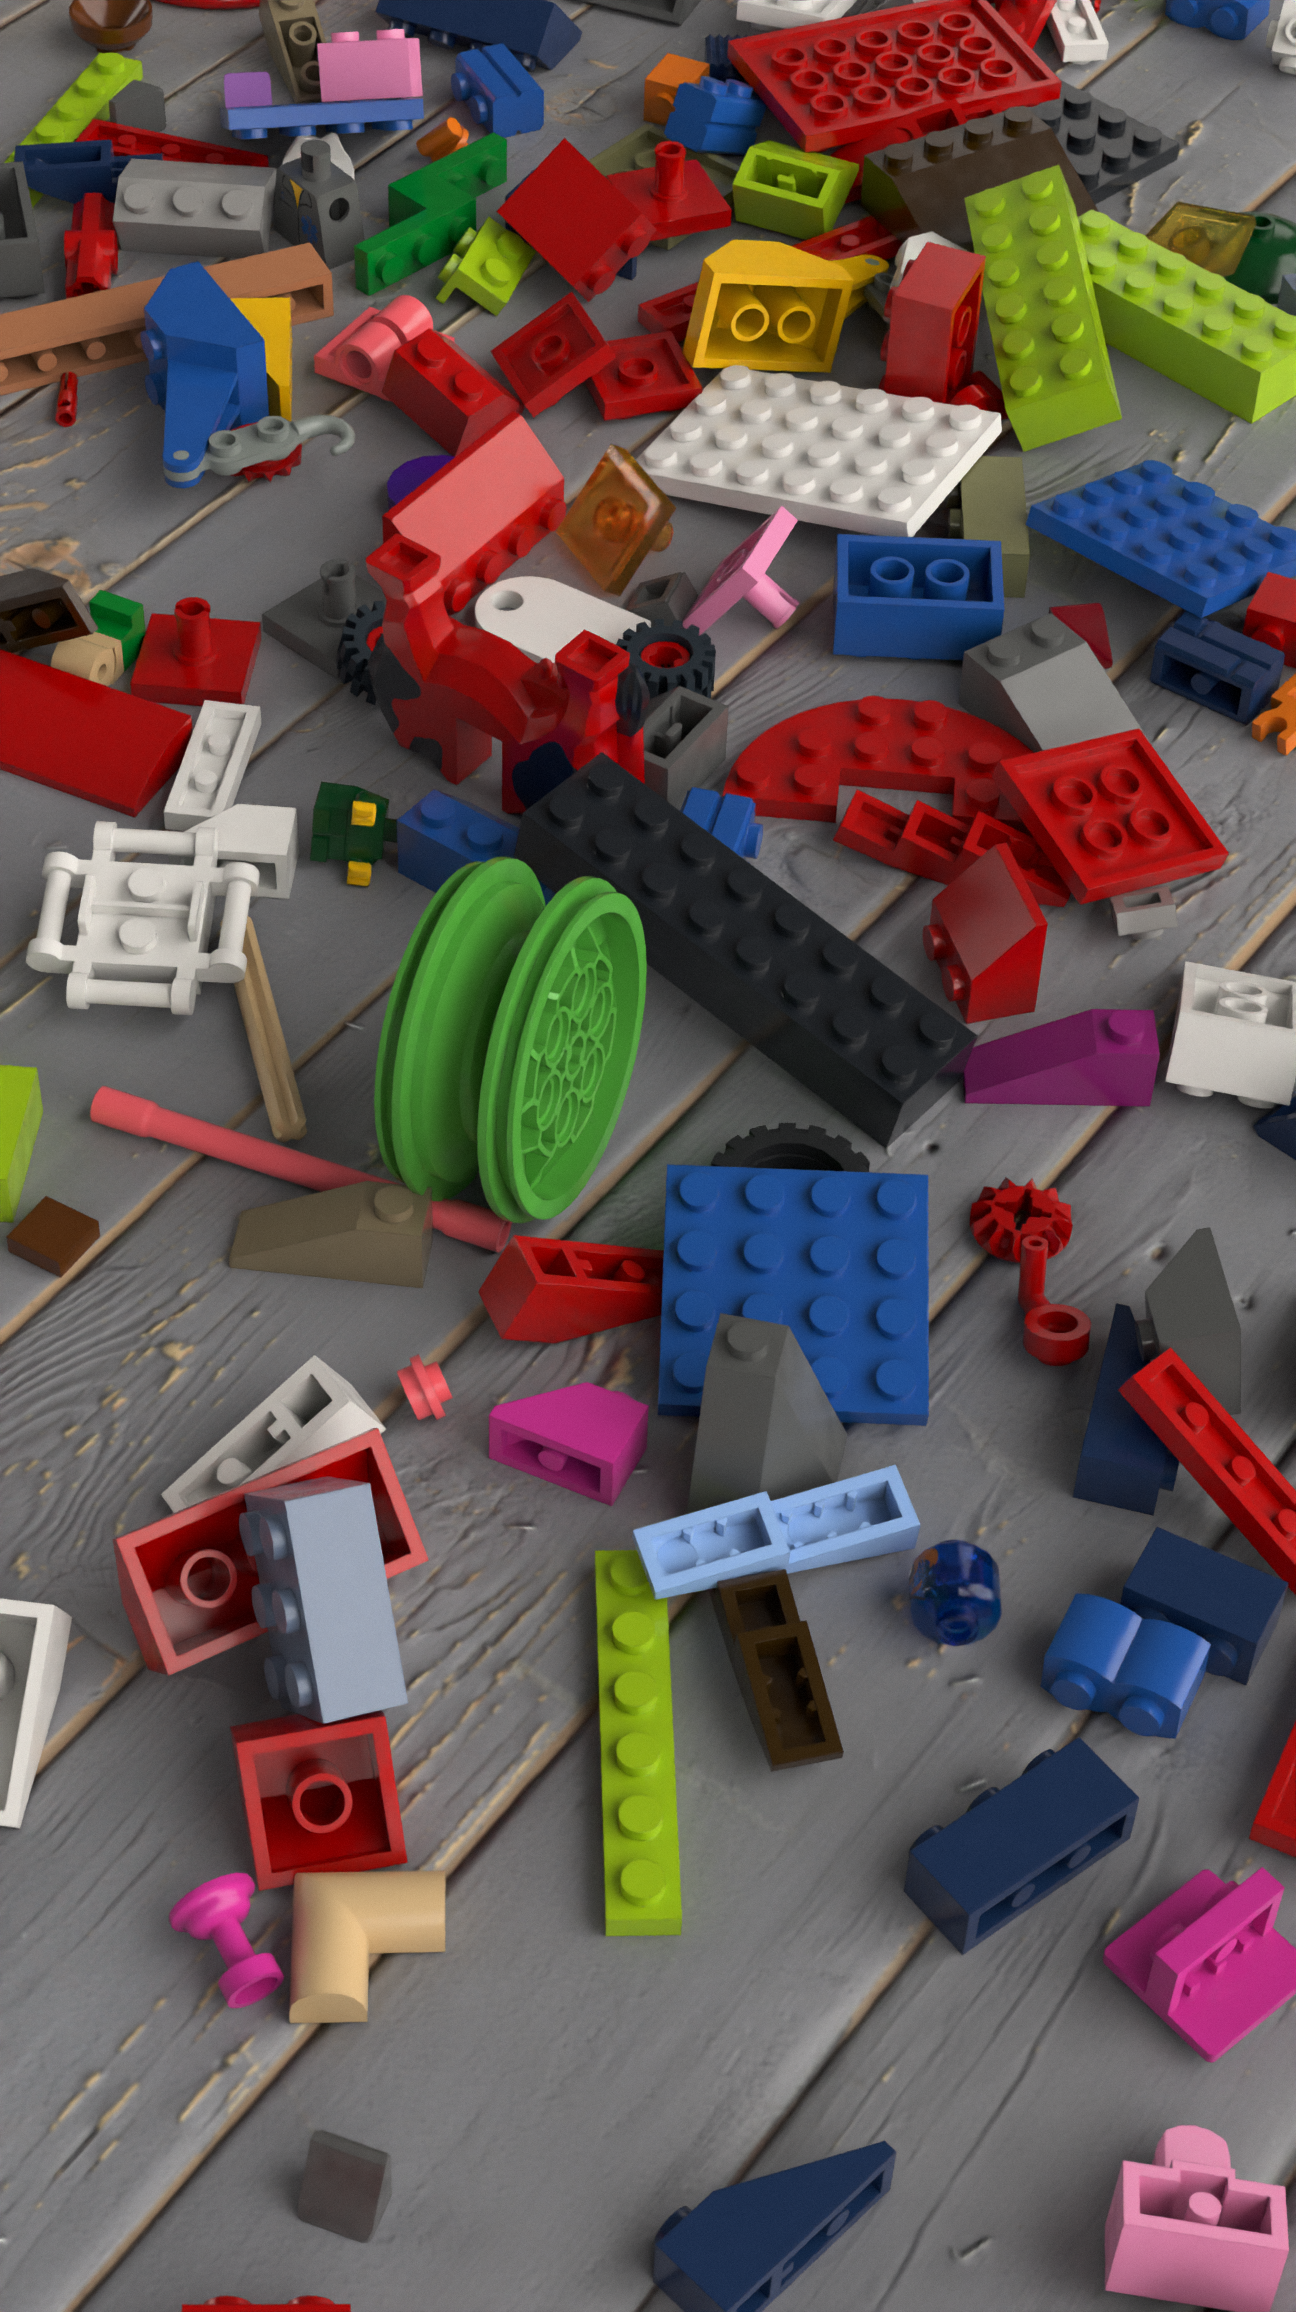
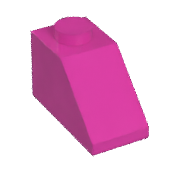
[489,1382,649,1506]

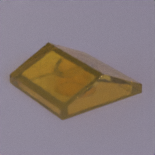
[1145,201,1256,277]

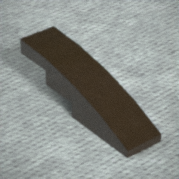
[708,1569,844,1772]

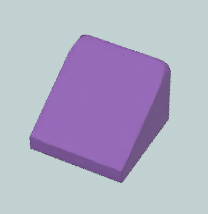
[223,72,272,108]

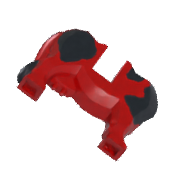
[365,533,650,815]

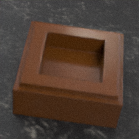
[6,1196,100,1278]

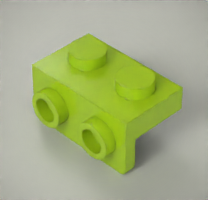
[435,216,536,316]

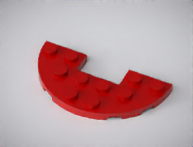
[722,695,1034,838]

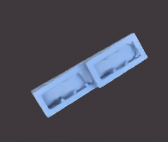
[632,1465,920,1600]

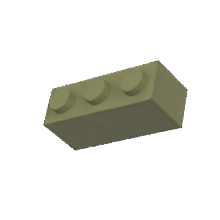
[946,456,1030,598]

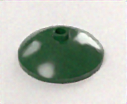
[1182,211,1296,304]

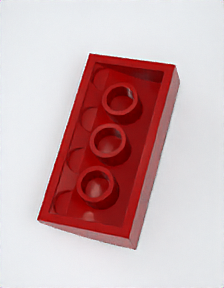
[0,649,193,818]

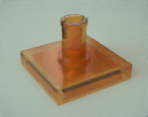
[556,444,676,596]

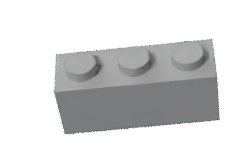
[113,159,276,258]

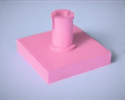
[683,506,799,636]

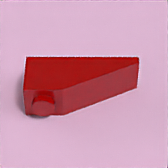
[478,1235,664,1343]

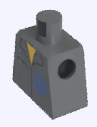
[273,140,365,270]

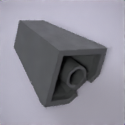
[687,1313,847,1514]

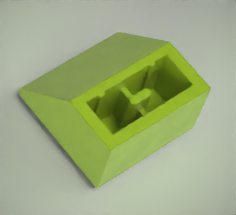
[732,140,859,240]

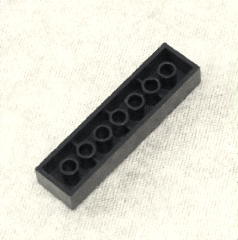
[513,752,978,1148]

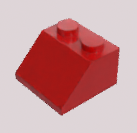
[382,328,525,457]
[922,843,1048,1024]
[230,1710,408,1891]

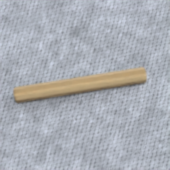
[220,916,307,1143]

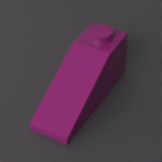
[962,1009,1160,1106]

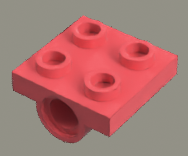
[314,295,455,402]

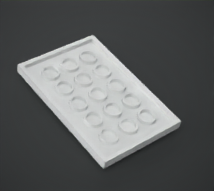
[626,365,1002,537]

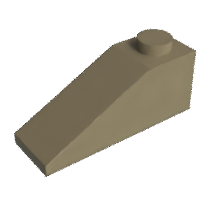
[229,1181,433,1288]

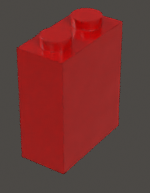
[497,138,657,302]

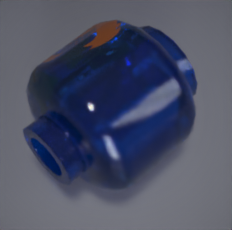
[909,1540,1002,1646]

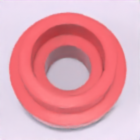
[397,1354,453,1421]

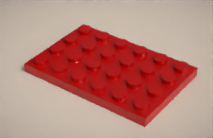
[727,0,1062,153]

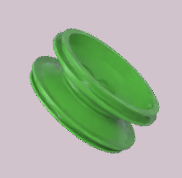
[374,857,647,1224]

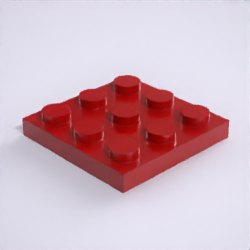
[992,728,1229,905]

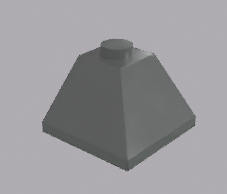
[1135,1227,1241,1415]

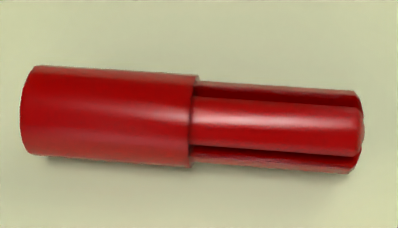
[55,372,78,427]

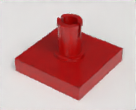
[607,141,732,241]
[130,597,262,707]

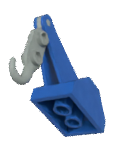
[141,261,356,488]

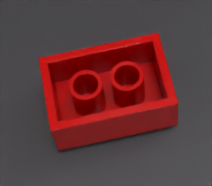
[878,242,986,404]

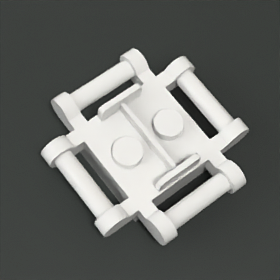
[26,821,260,1015]

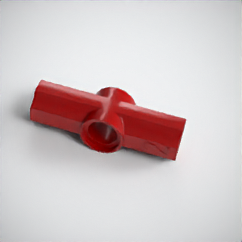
[64,193,118,299]

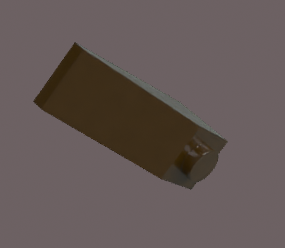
[0,568,98,653]

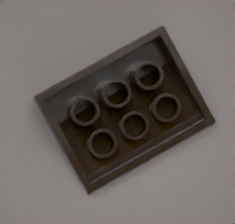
[860,105,1099,253]

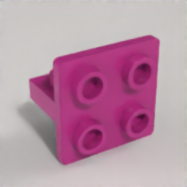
[1102,1867,1296,2063]

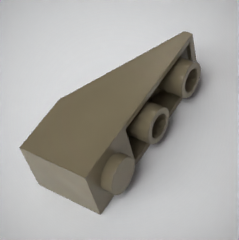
[258,0,326,104]

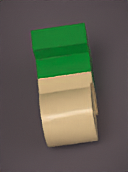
[51,590,146,687]

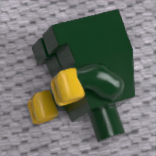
[310,782,397,887]

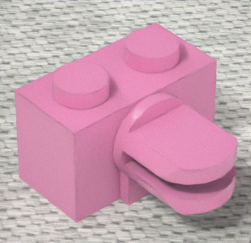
[317,29,423,102]
[1105,2125,1289,2312]

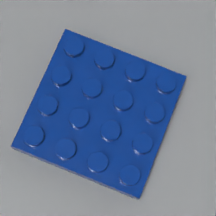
[219,98,424,139]
[1026,460,1296,618]
[658,1164,929,1426]

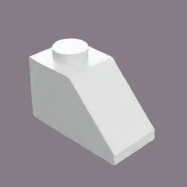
[168,804,299,899]

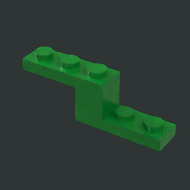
[354,132,507,296]

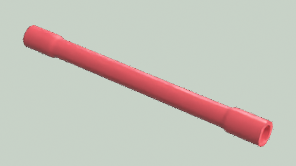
[90,1086,512,1253]

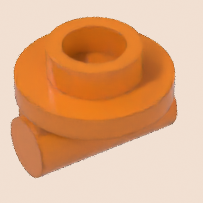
[416,117,469,163]

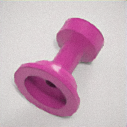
[169,1873,284,2008]

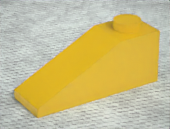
[230,297,292,421]

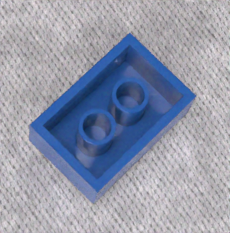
[833,534,1004,661]

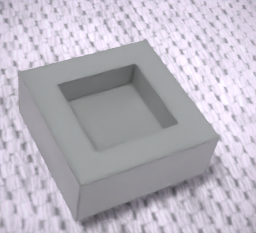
[1109,886,1178,940]

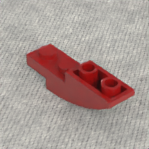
[830,98,1002,204]

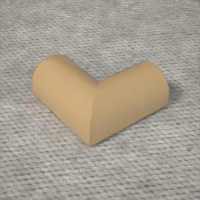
[289,1870,446,2023]

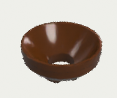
[69,0,153,53]

